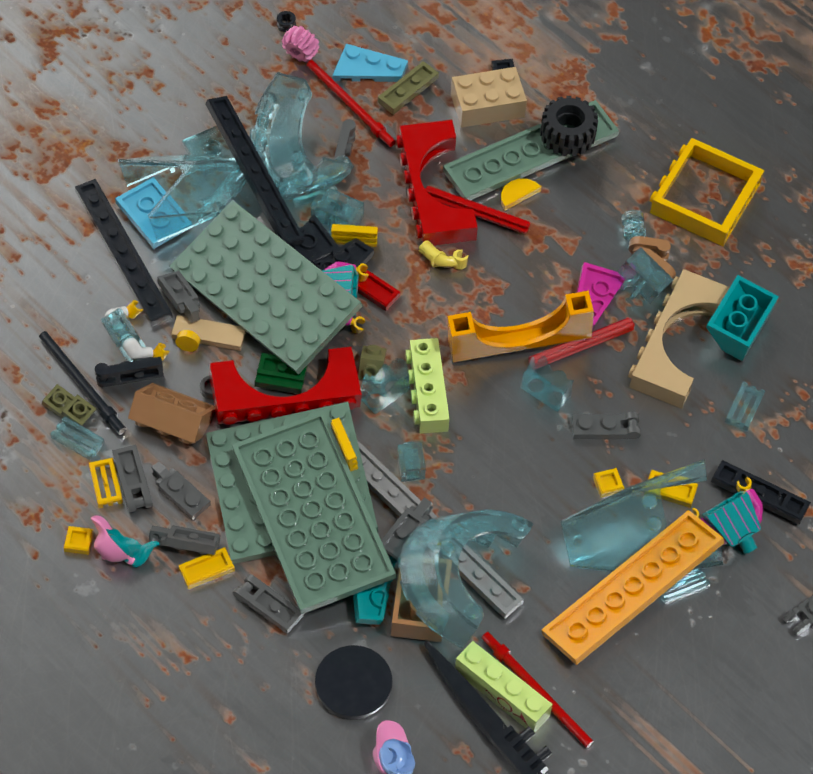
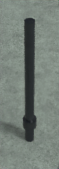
[39,331,127,435]

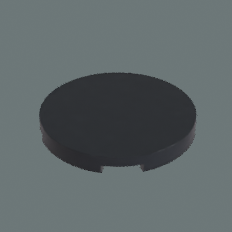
[315,645,392,720]

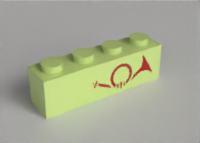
[455,641,553,733]

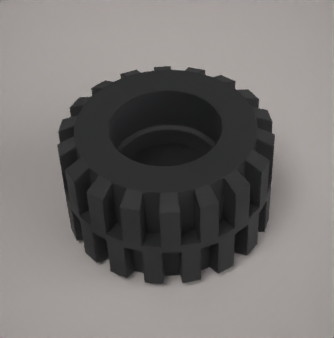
[540,96,598,157]

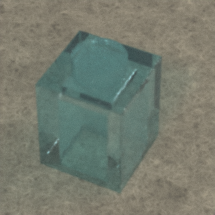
[397,442,426,482]

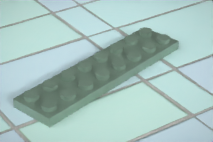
[443,100,619,200]

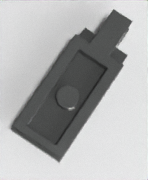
[157,270,200,323]
[151,461,211,520]
[381,497,433,562]
[149,525,221,555]

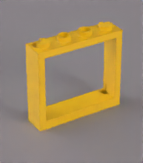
[649,138,765,246]

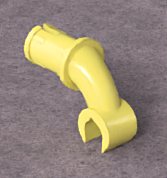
[418,240,469,269]

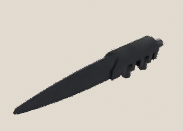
[424,639,552,774]

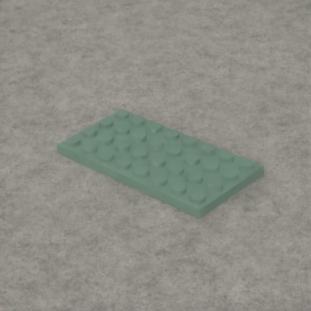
[169,200,363,375]
[232,411,396,614]

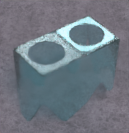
[521,355,574,412]
[361,358,410,414]

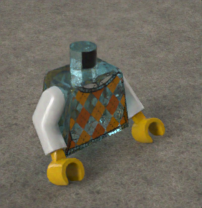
[101,300,169,362]

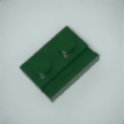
[254,353,308,394]

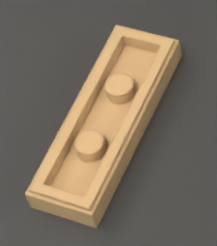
[171,315,246,351]

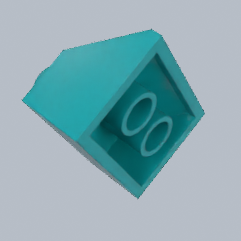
[706,275,779,361]

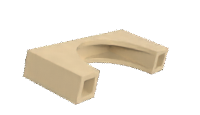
[628,269,730,409]

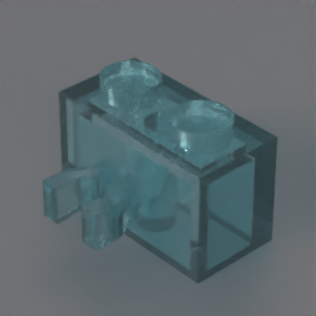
[617,247,674,304]

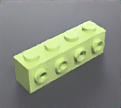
[405,338,450,434]

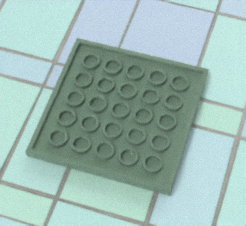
[206,402,379,564]

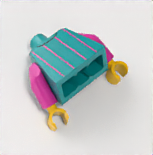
[322,261,369,334]
[692,478,763,554]

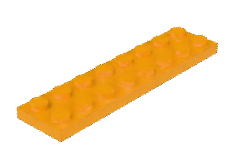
[541,510,724,665]

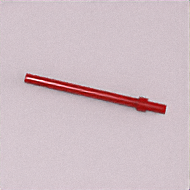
[307,60,396,147]
[481,631,594,748]

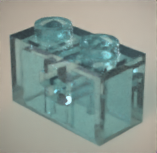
[311,186,364,227]

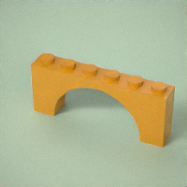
[447,290,594,363]

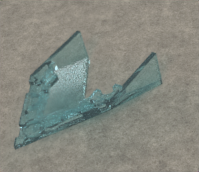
[117,154,266,242]

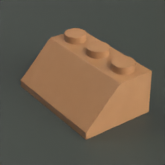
[128,383,216,444]

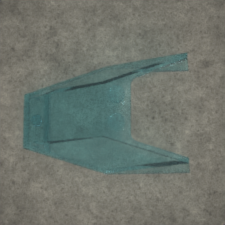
[561,459,723,572]

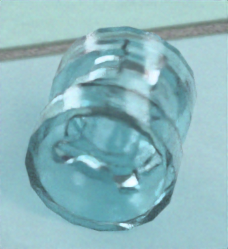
[621,210,646,241]

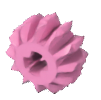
[282,26,319,62]

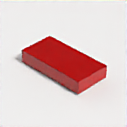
[358,270,400,311]

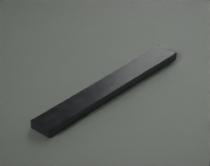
[205,96,305,246]
[75,178,173,327]

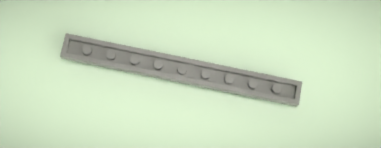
[357,440,524,619]

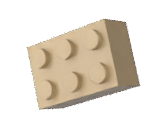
[451,67,527,128]

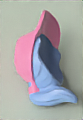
[373,720,415,774]

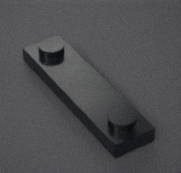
[711,460,811,525]

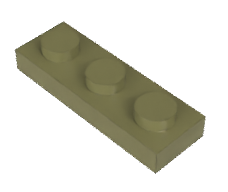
[378,61,439,115]

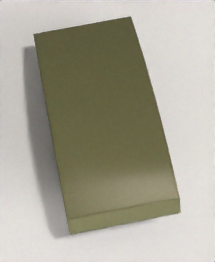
[42,384,97,427]

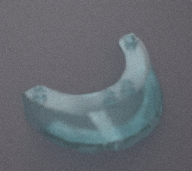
[249,72,354,201]
[398,510,534,649]

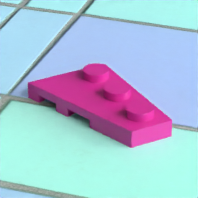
[576,262,628,329]

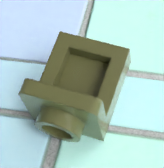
[358,345,387,382]

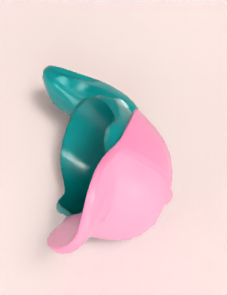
[91,515,160,567]

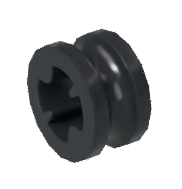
[277,11,296,33]

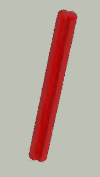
[425,186,530,234]
[528,317,635,369]

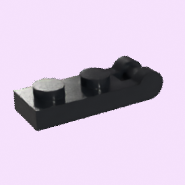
[95,357,164,387]

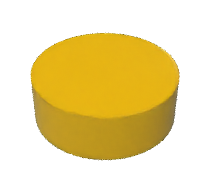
[175,330,200,352]

